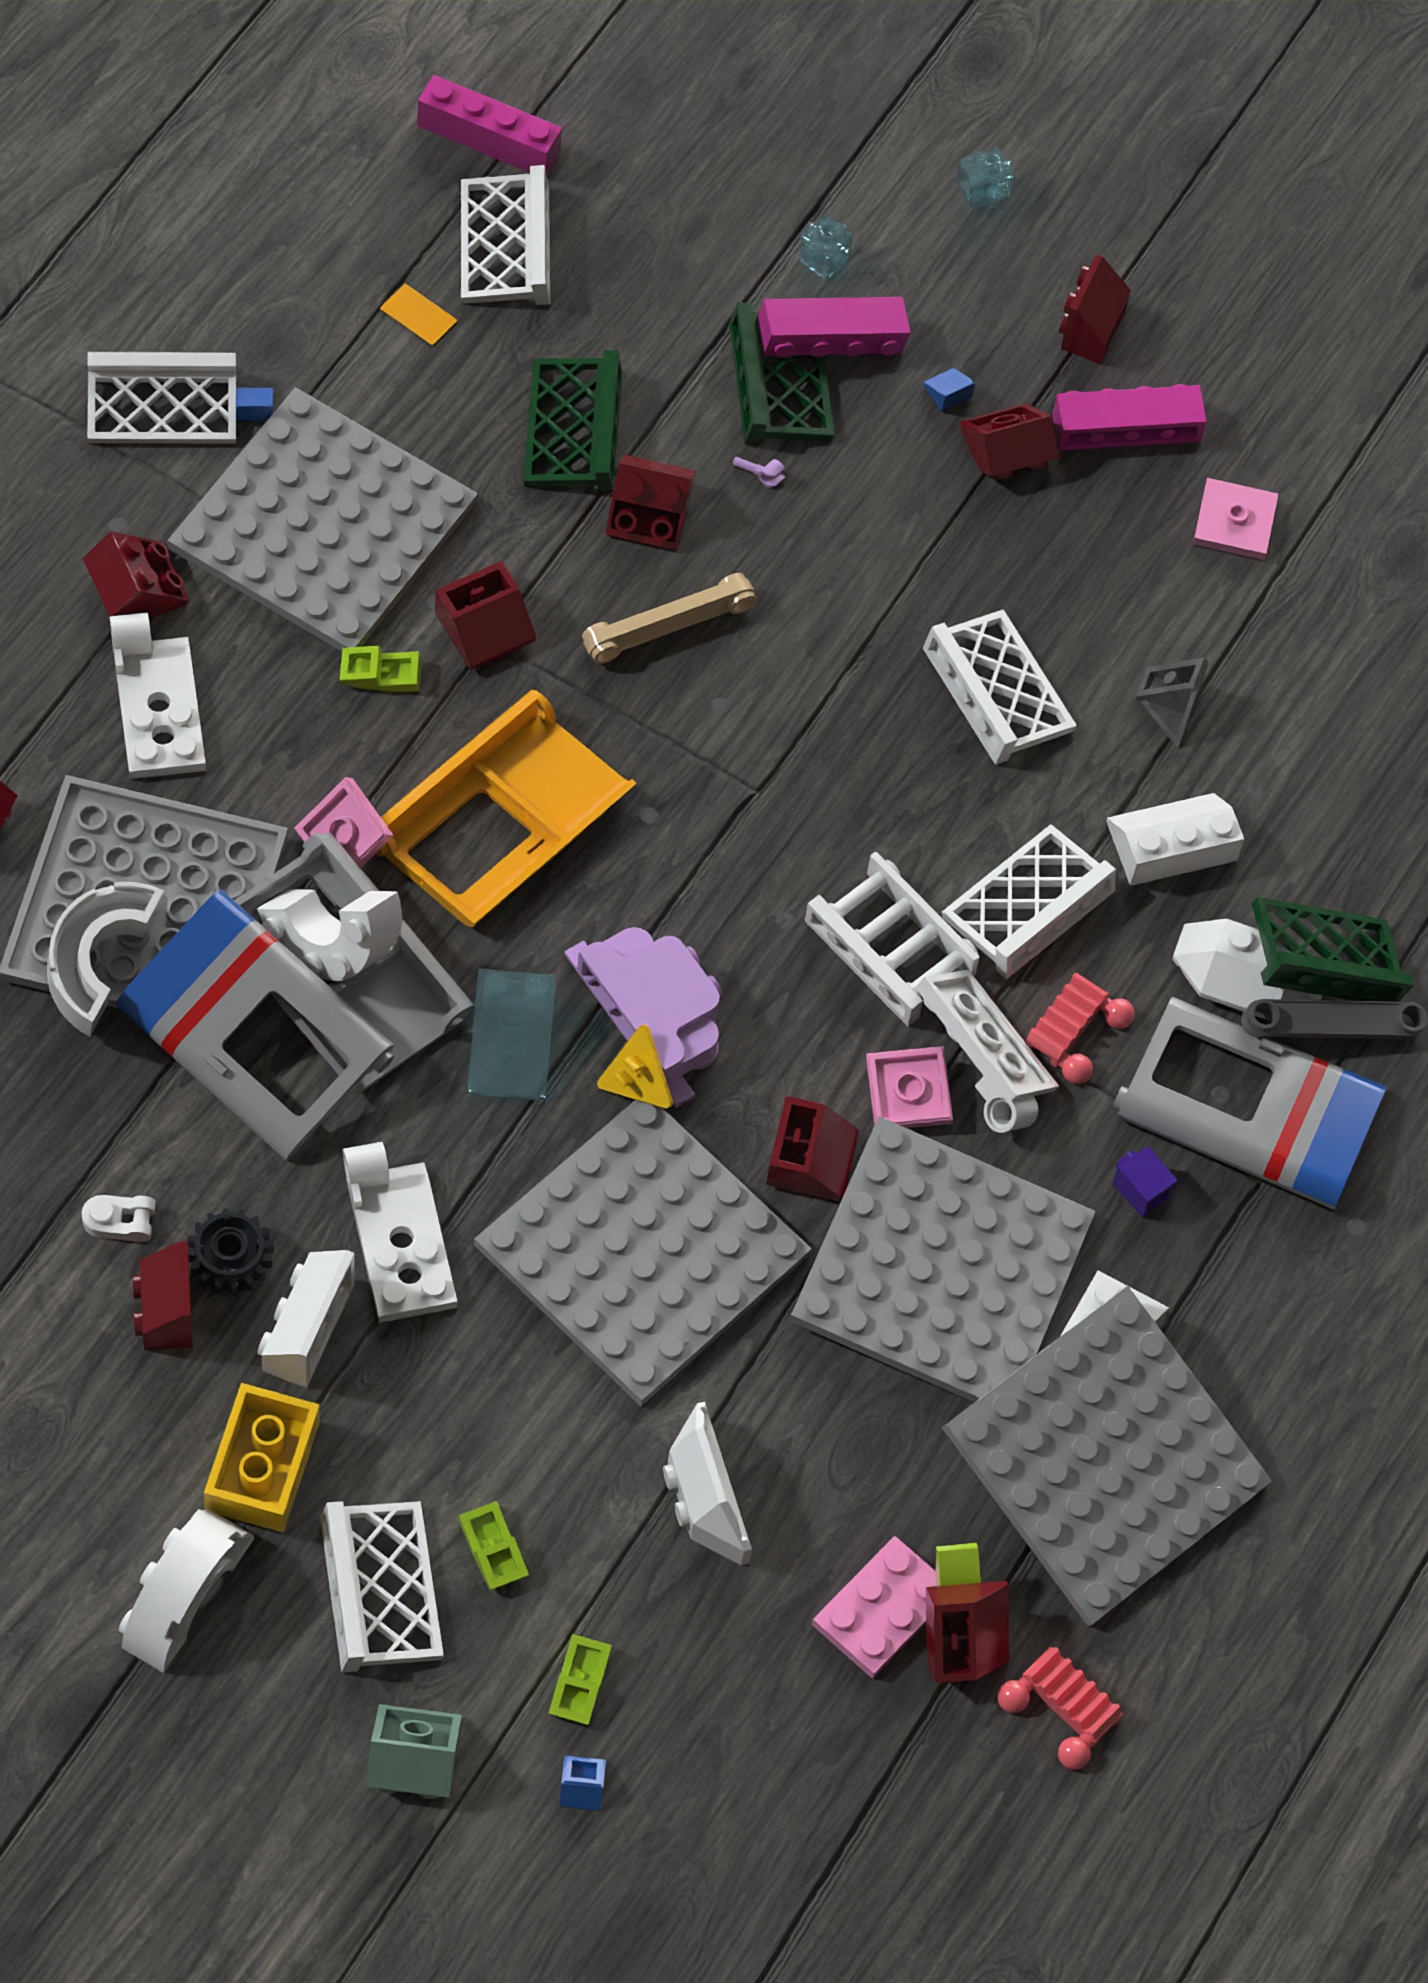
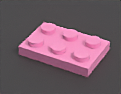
[812,1536,937,1679]

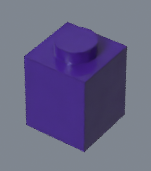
[1112,1146,1178,1218]

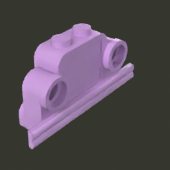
[564,927,722,1107]

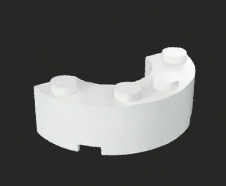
[47,882,164,1037]
[257,889,402,981]
[118,1509,254,1673]

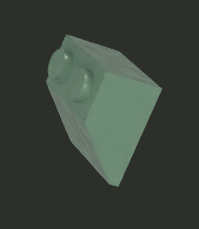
[366,1704,462,1799]

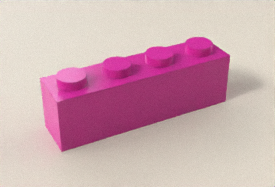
[417,75,562,175]
[756,297,911,358]
[1052,384,1207,451]

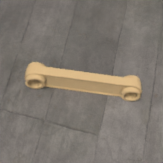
[582,573,757,664]

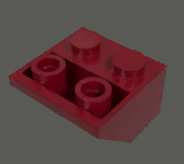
[1059,254,1131,365]
[605,455,696,550]
[82,531,190,618]
[435,561,536,671]
[766,1096,859,1202]
[926,1581,1010,1683]

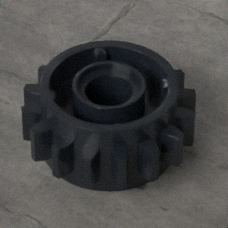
[187,1208,274,1296]

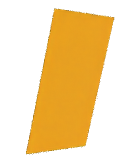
[380,284,458,346]

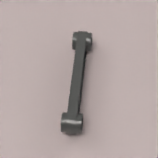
[1241,999,1428,1040]

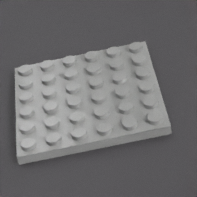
[167,387,478,651]
[0,775,288,1008]
[474,1100,812,1406]
[789,1116,1095,1402]
[942,1286,1272,1626]

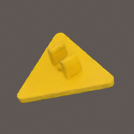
[597,1024,673,1108]

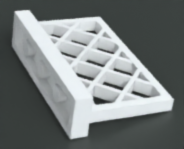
[461,165,550,305]
[87,352,236,444]
[923,610,1077,765]
[942,824,1116,979]
[320,1501,444,1673]

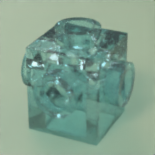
[956,148,1015,208]
[799,214,853,280]

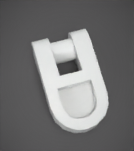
[82,1195,156,1242]

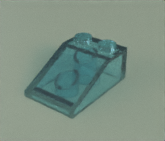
[468,968,556,1101]

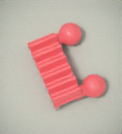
[1025,973,1135,1085]
[997,1646,1123,1770]

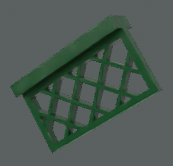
[729,302,835,445]
[523,350,623,493]
[1251,897,1414,1002]

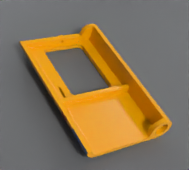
[376,690,637,927]

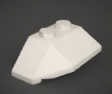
[1172,919,1323,1019]
[663,1402,752,1566]

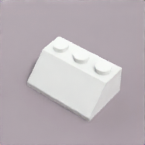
[1106,793,1244,886]
[258,1250,354,1388]

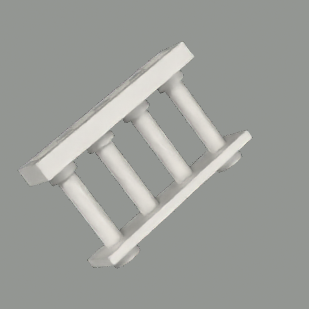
[805,852,980,1027]

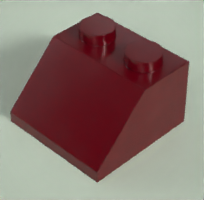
[959,403,1059,479]
[133,1241,193,1350]

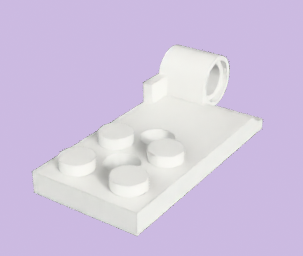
[110,613,206,779]
[915,970,1059,1133]
[342,1142,457,1323]

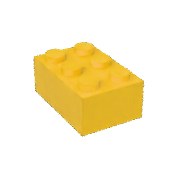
[204,1383,320,1533]

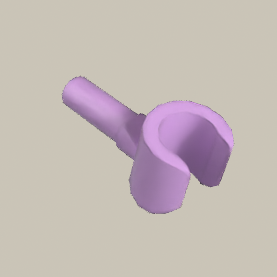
[733,457,785,488]

